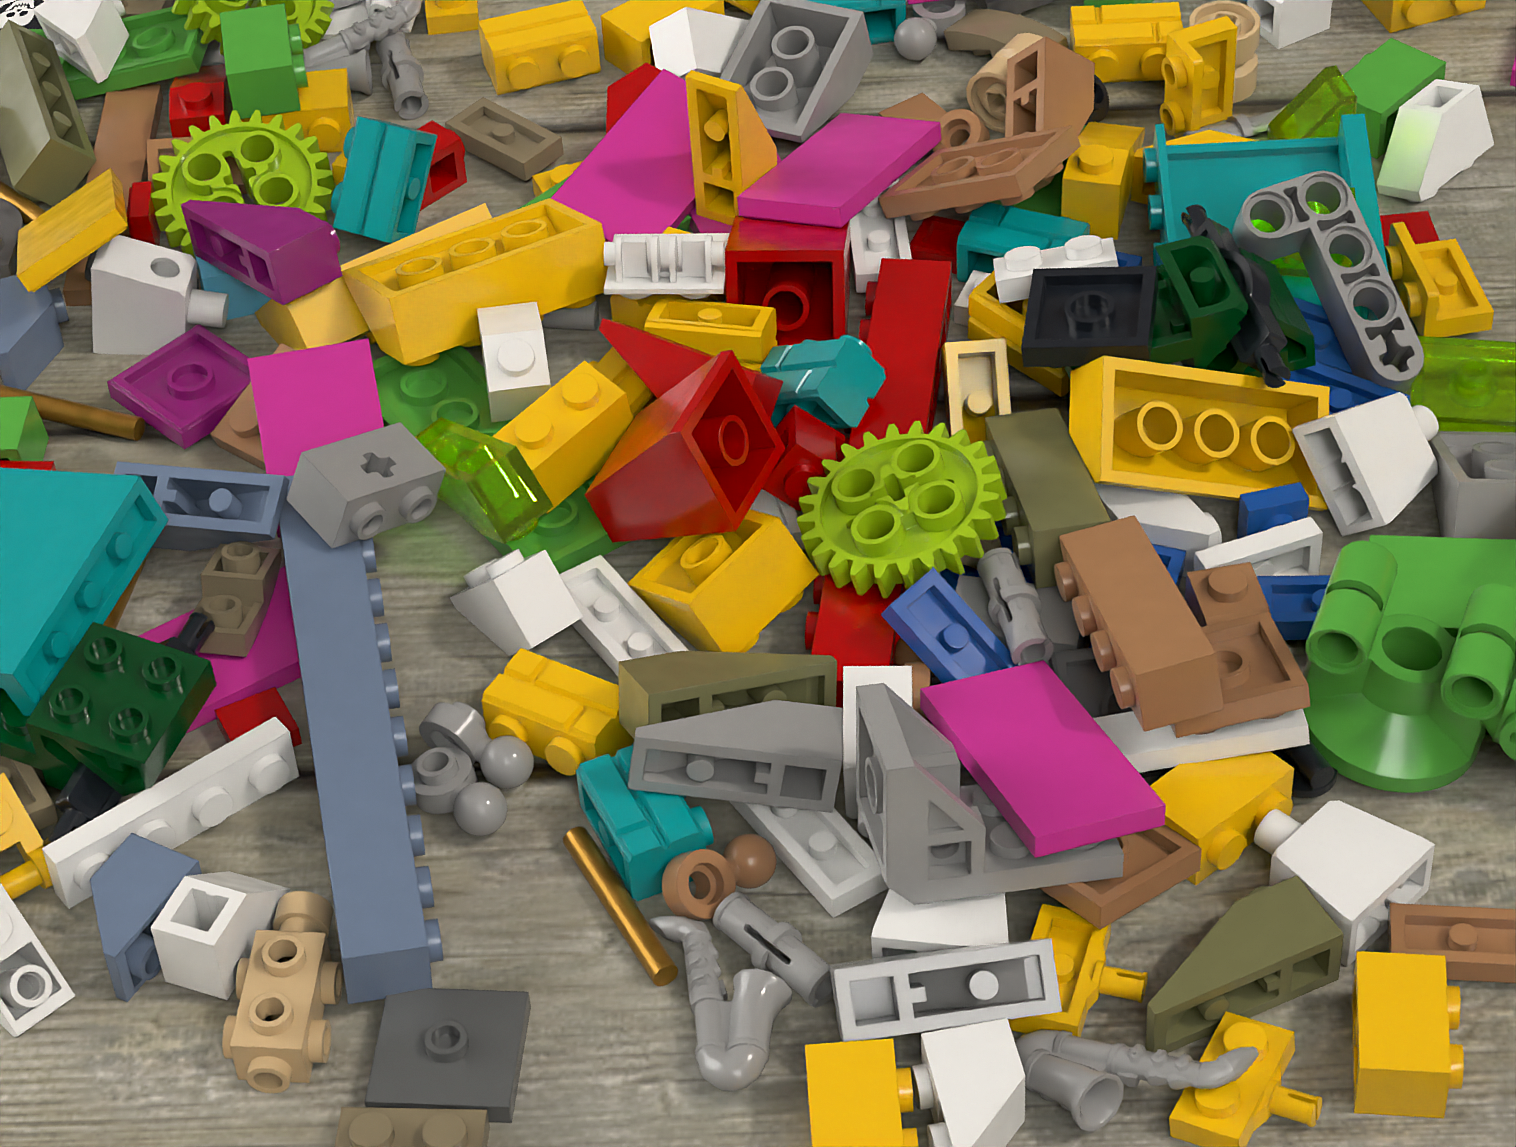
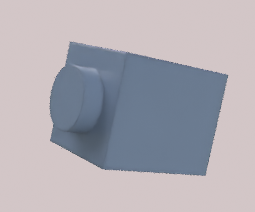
[0,275,69,390]

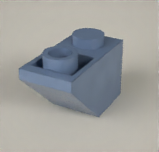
[90,833,202,1002]

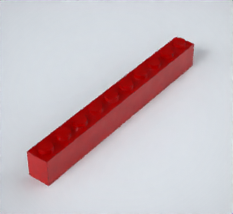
[805,258,952,708]

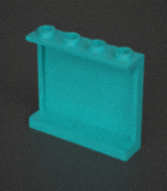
[1142,114,1388,321]
[0,467,169,716]

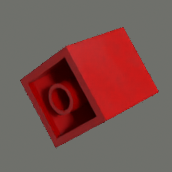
[725,216,851,346]
[584,350,786,543]

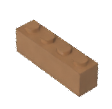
[1054,515,1224,732]

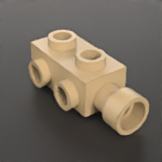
[222,891,343,1093]

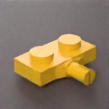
[1008,904,1148,1037]
[1169,1011,1322,1147]

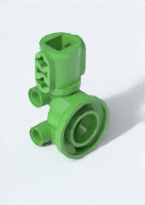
[1303,540,1516,793]

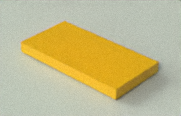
[17,168,128,293]

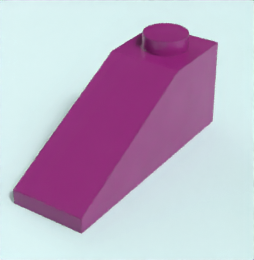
[181,200,343,305]

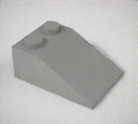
[720,0,874,143]
[1428,431,1516,540]

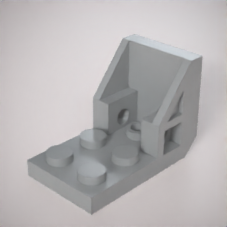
[856,683,1124,905]

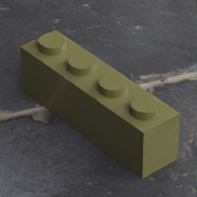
[0,19,97,207]
[983,407,1111,589]

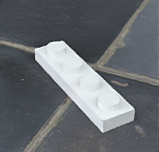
[42,717,299,909]

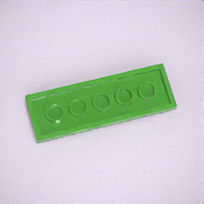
[372,345,631,574]

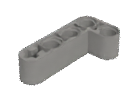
[1231,171,1424,394]

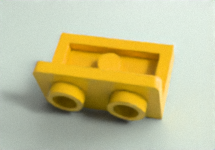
[1160,16,1238,138]
[1384,222,1494,340]

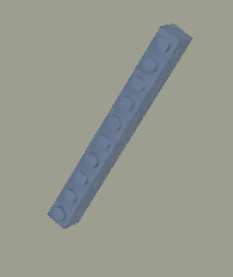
[279,475,443,1004]

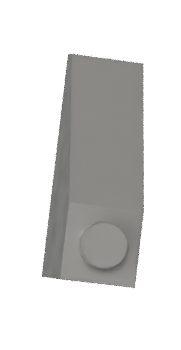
[628,700,843,813]
[829,938,1062,1042]

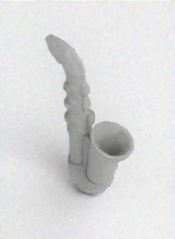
[303,0,422,95]
[649,916,792,1091]
[1015,1029,1259,1131]

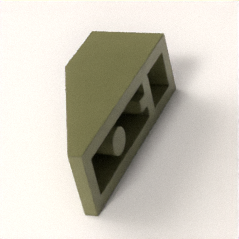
[619,651,837,739]
[1145,875,1344,1053]

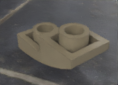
[944,9,1069,58]
[182,541,282,657]

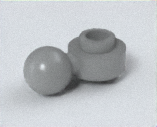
[894,0,966,60]
[419,702,534,789]
[411,747,507,836]

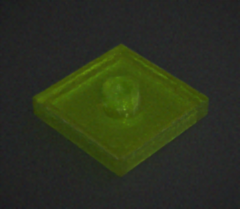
[1410,336,1516,432]

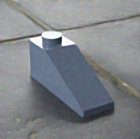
[114,461,290,551]

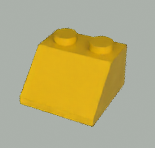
[627,509,819,653]

